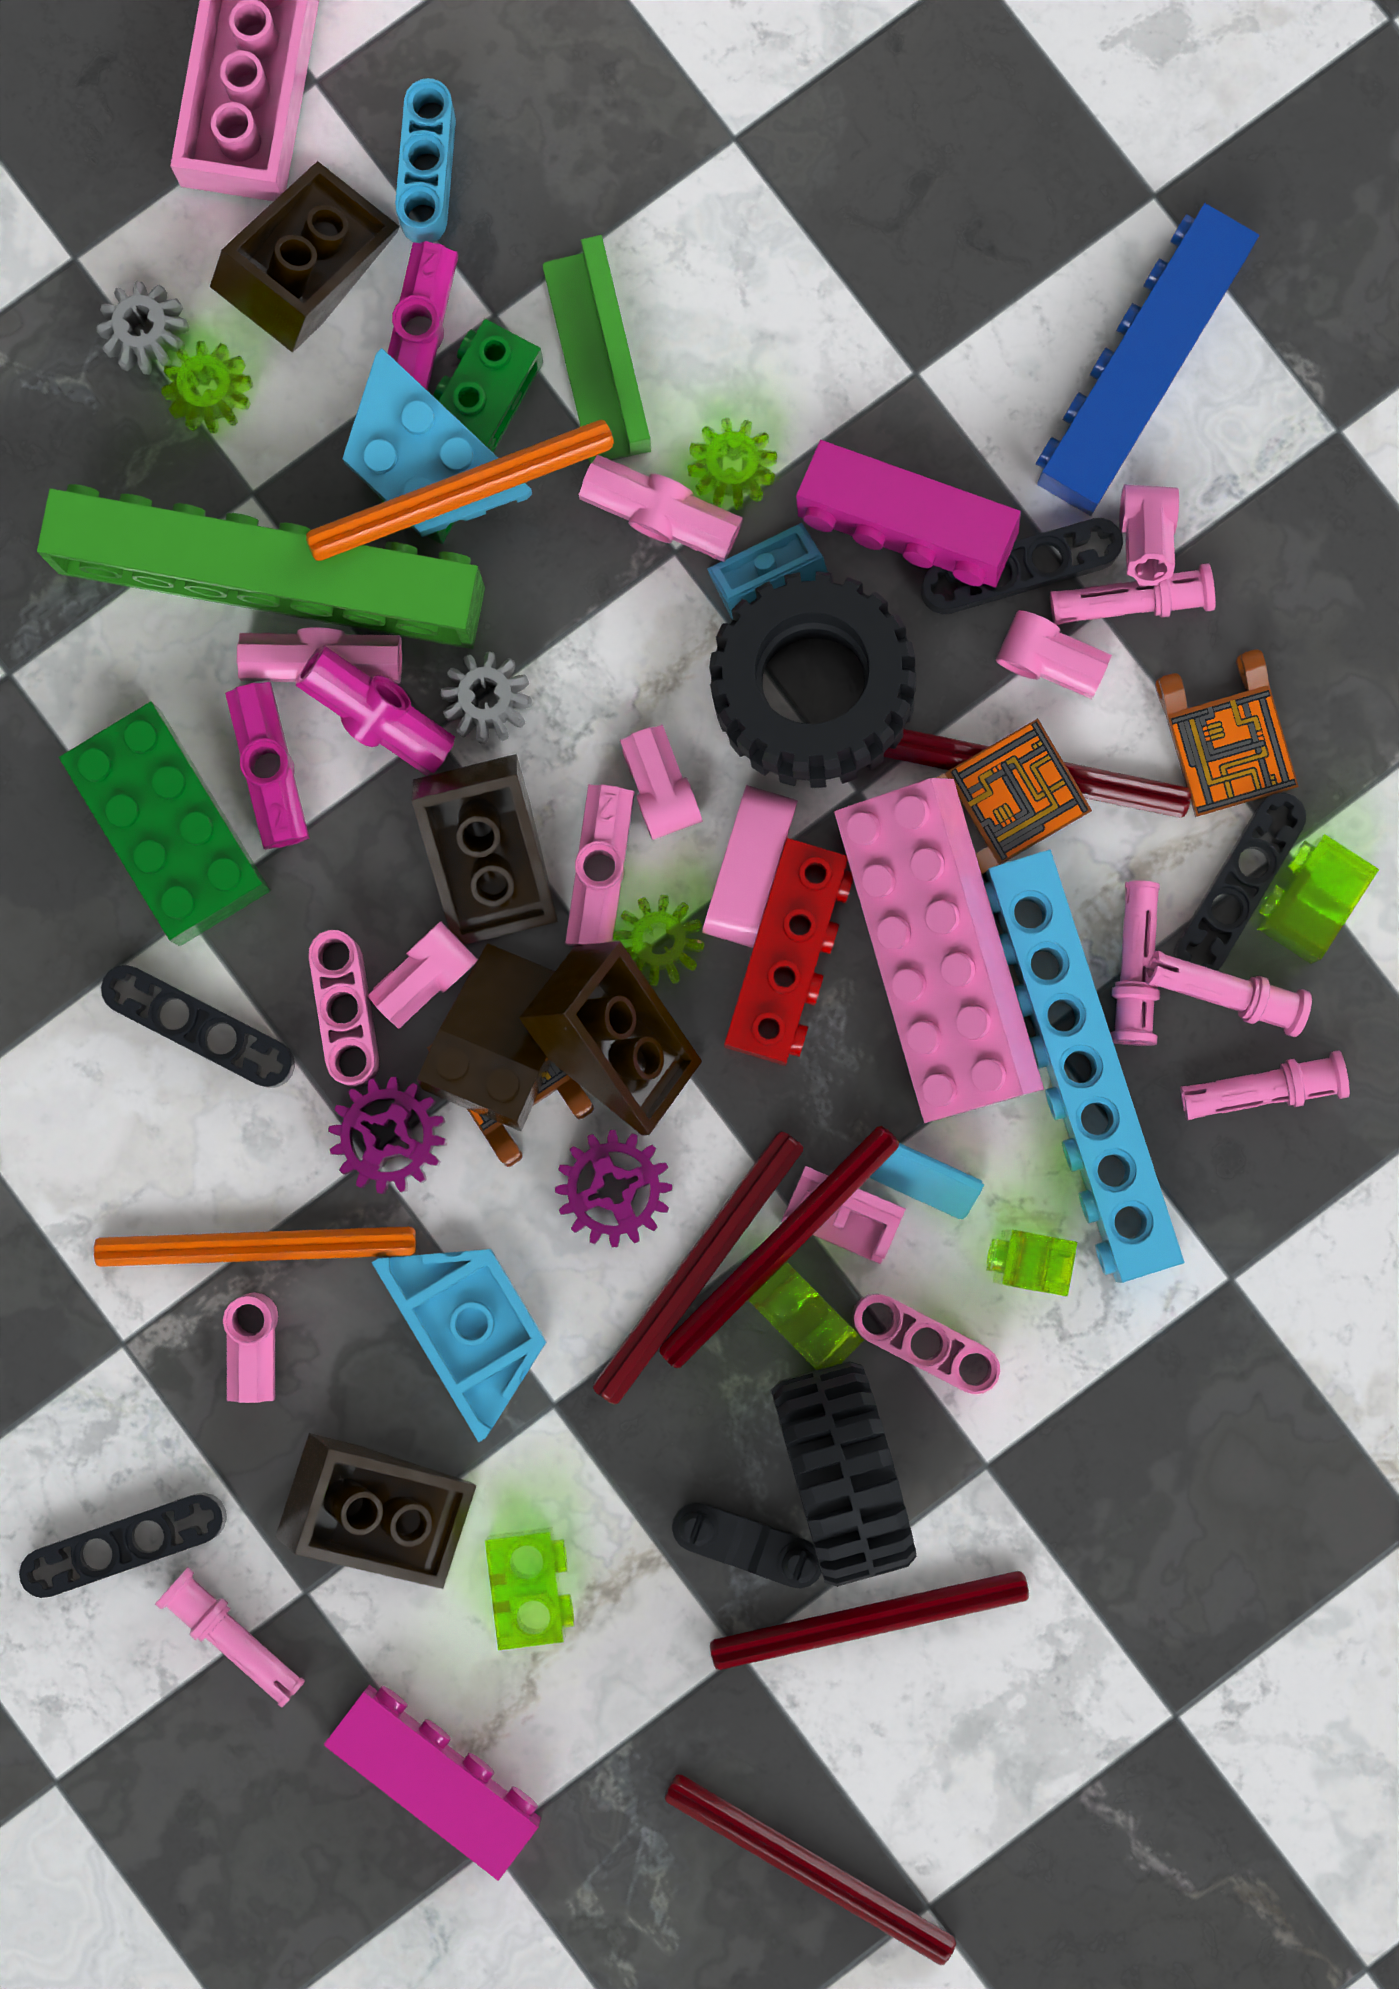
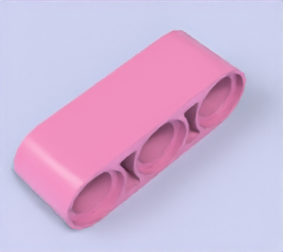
[702,785,798,948]
[309,930,379,1087]
[852,1294,1000,1394]

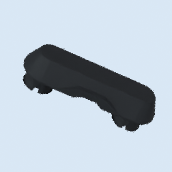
[672,1503,822,1589]

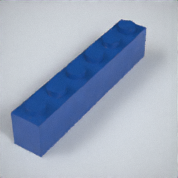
[1035,203,1260,516]

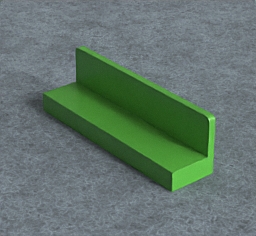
[543,235,651,464]

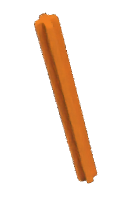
[306,420,614,561]
[94,1226,417,1267]

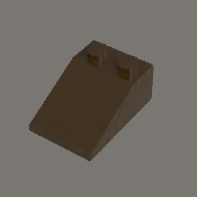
[210,161,400,353]
[411,754,558,945]
[519,941,702,1135]
[417,943,555,1131]
[275,1433,477,1589]

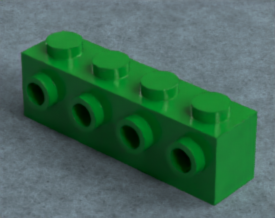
[382,318,544,544]

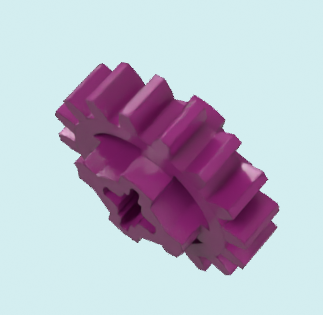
[328,1077,447,1194]
[555,1130,672,1247]

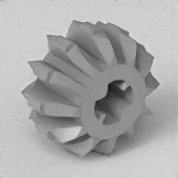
[96,281,189,375]
[440,652,532,744]

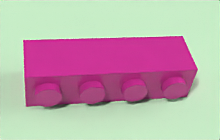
[796,440,1021,588]
[324,1684,541,1881]

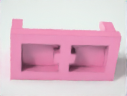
[781,1166,906,1264]

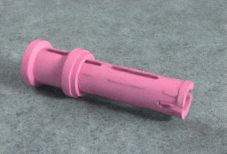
[1050,563,1215,625]
[1110,881,1160,1046]
[1145,951,1312,1037]
[1180,1050,1350,1120]
[155,1567,305,1708]

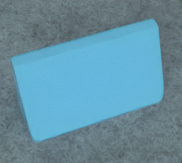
[707,523,828,620]
[870,1143,984,1219]

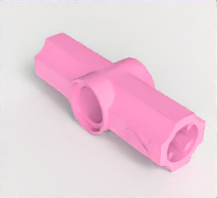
[579,455,743,562]
[237,627,403,683]
[565,784,635,946]

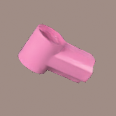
[1119,484,1179,586]
[996,610,1112,699]
[620,725,703,840]
[367,921,478,1029]
[223,1292,279,1403]

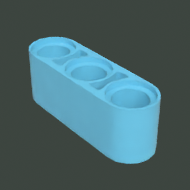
[395,78,456,243]

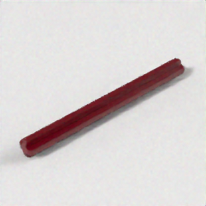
[884,729,1191,818]
[659,1126,899,1368]
[593,1131,803,1405]
[710,1571,1029,1670]
[665,1774,956,1965]

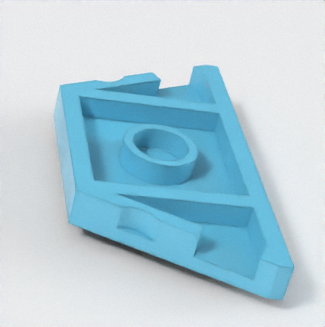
[342,348,532,537]
[372,1249,547,1442]

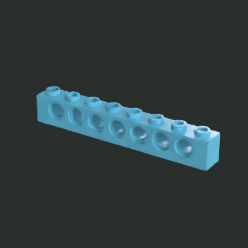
[984,849,1185,1283]

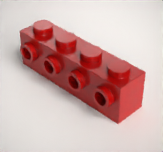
[724,838,853,1066]

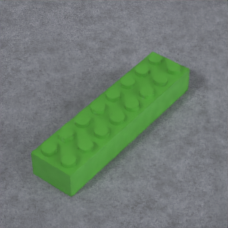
[37,484,485,649]

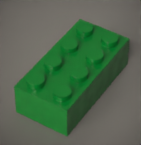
[58,701,271,946]

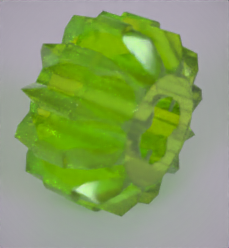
[161,341,253,434]
[687,418,777,510]
[613,895,704,987]

